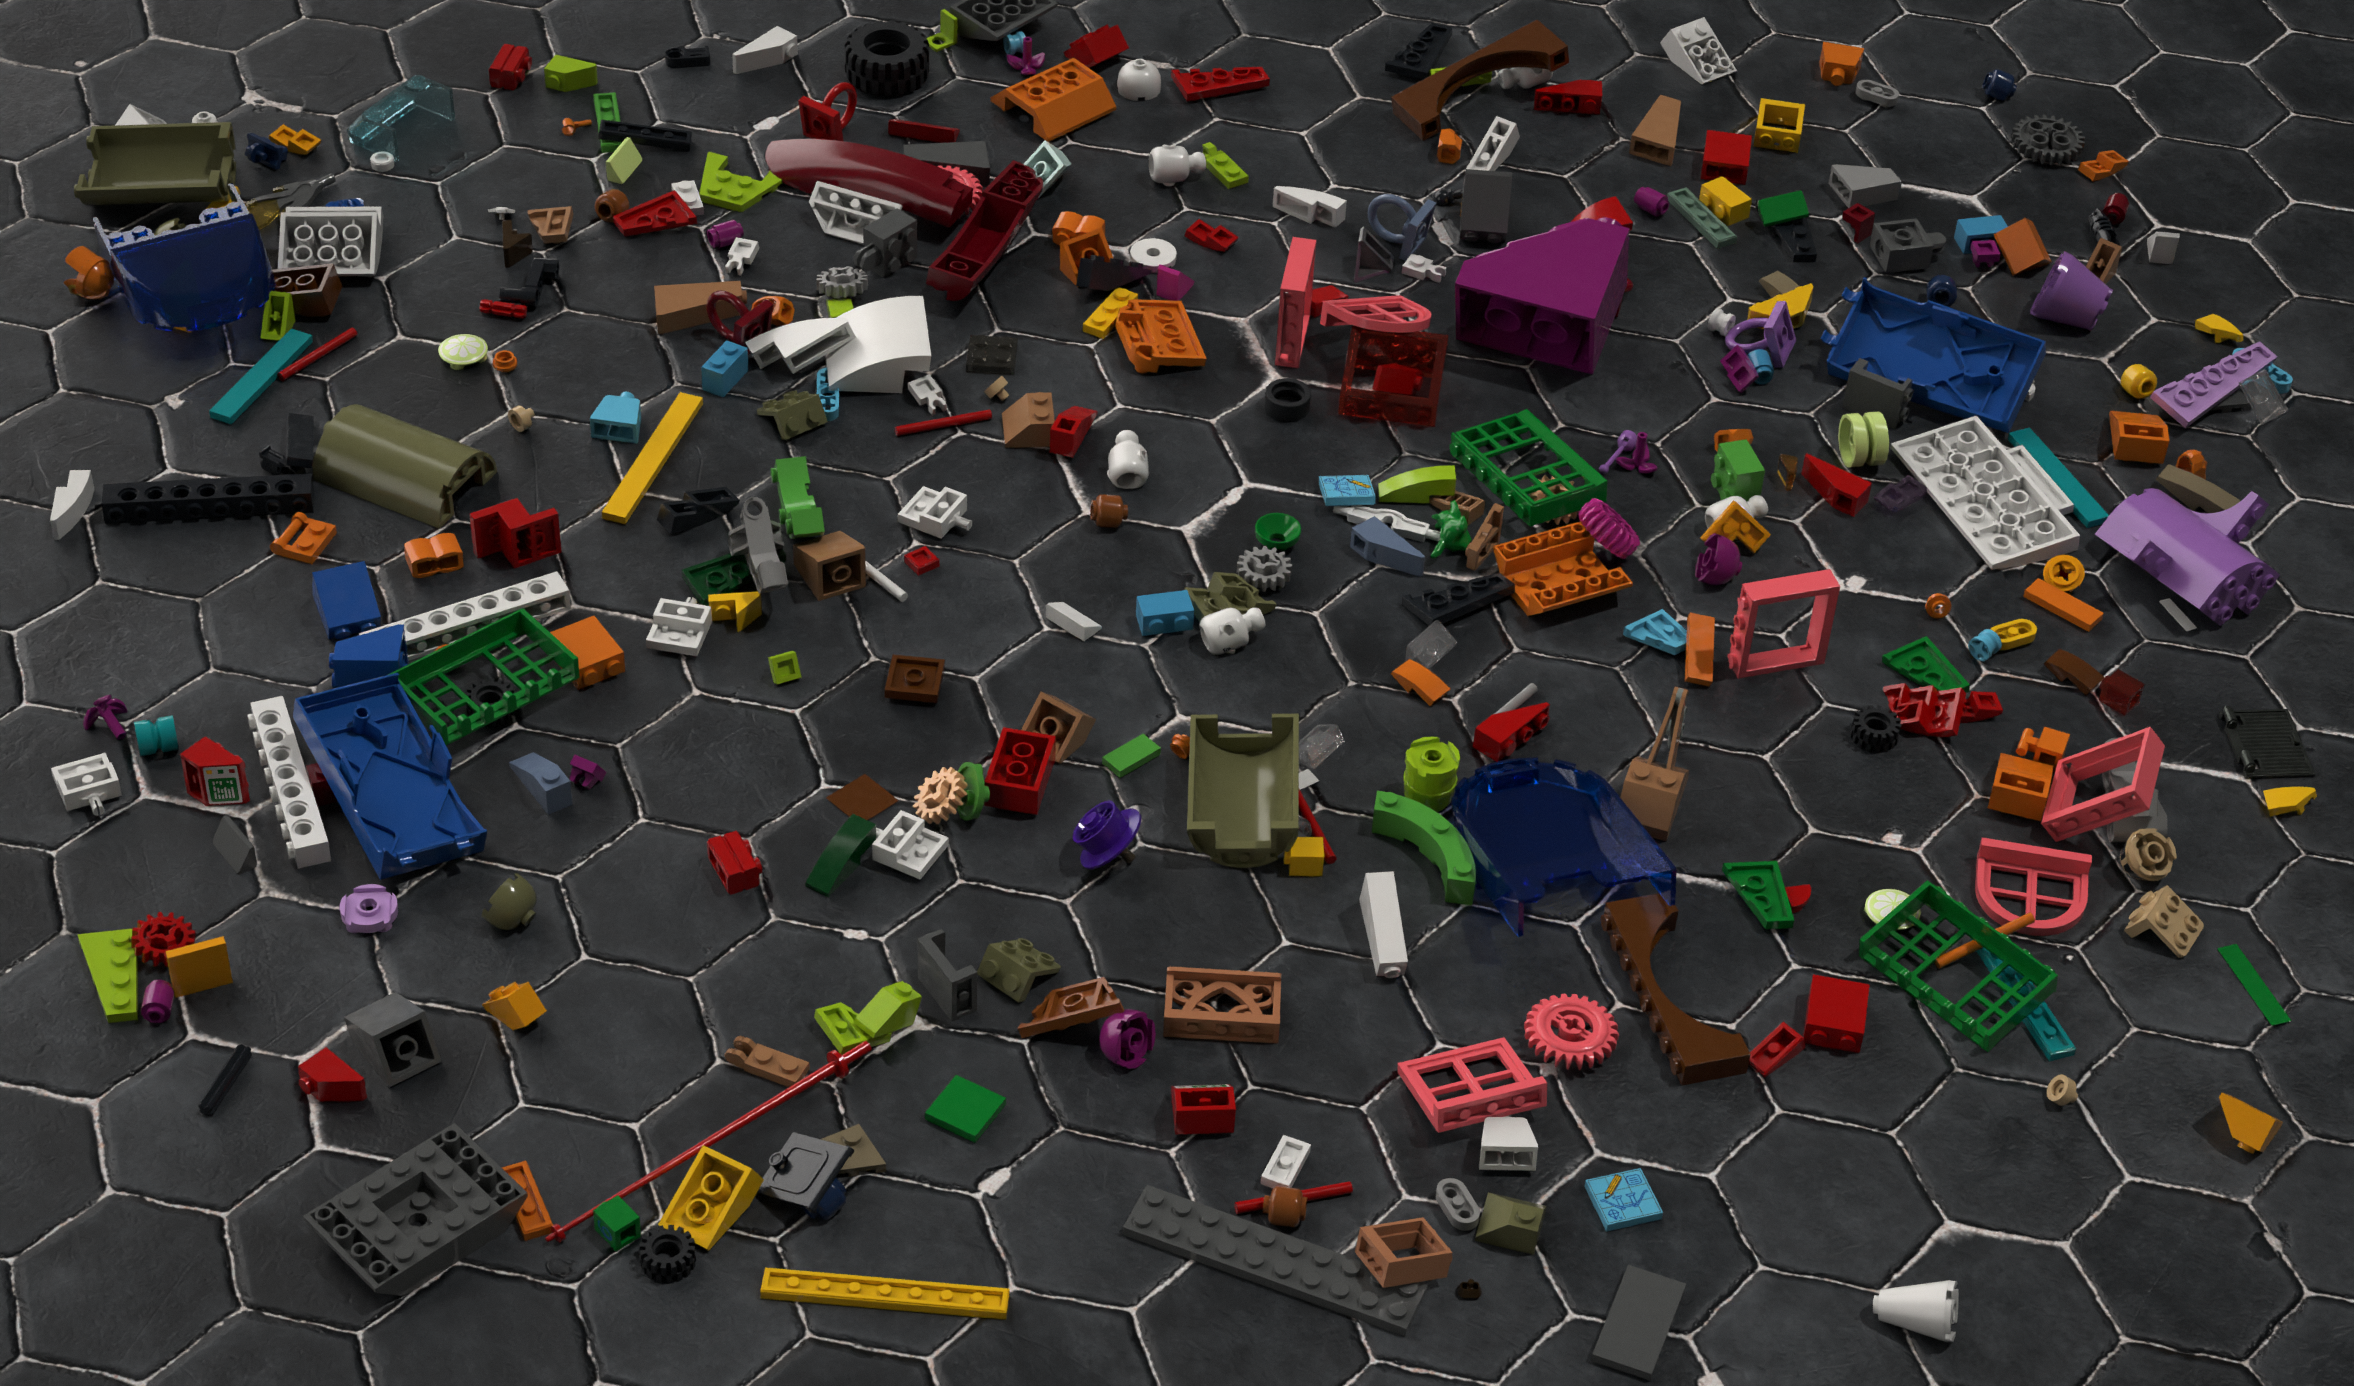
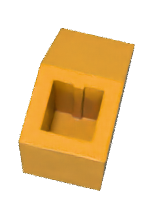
[482,982,547,1030]

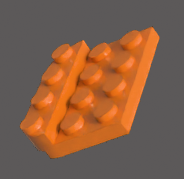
[1115,299,1207,373]

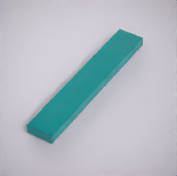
[209,329,313,424]
[2008,427,2109,528]
[1970,938,2076,1062]

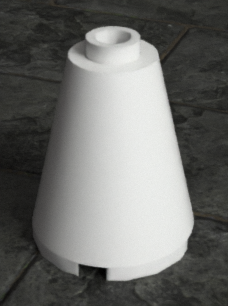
[1873,1280,1959,1342]

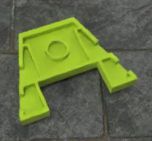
[699,152,782,212]

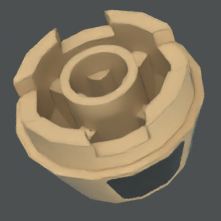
[2120,828,2177,881]

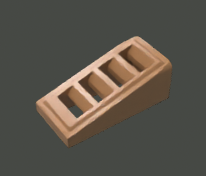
[1429,491,1485,525]

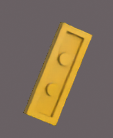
[1083,287,1138,339]

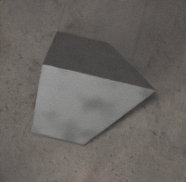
[1354,227,1394,283]

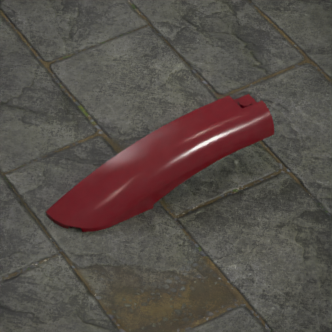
[765,139,973,228]
[926,160,1043,301]

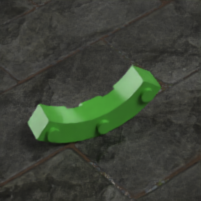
[770,456,825,539]
[1372,790,1476,905]

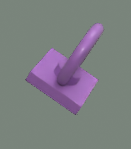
[1725,301,1796,368]

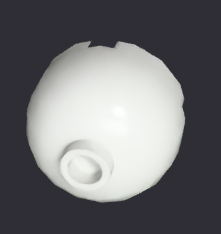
[1117,59,1161,101]

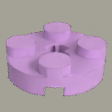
[340,884,398,933]

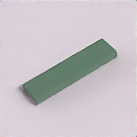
[1667,187,1737,249]

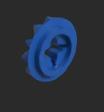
[326,198,364,207]

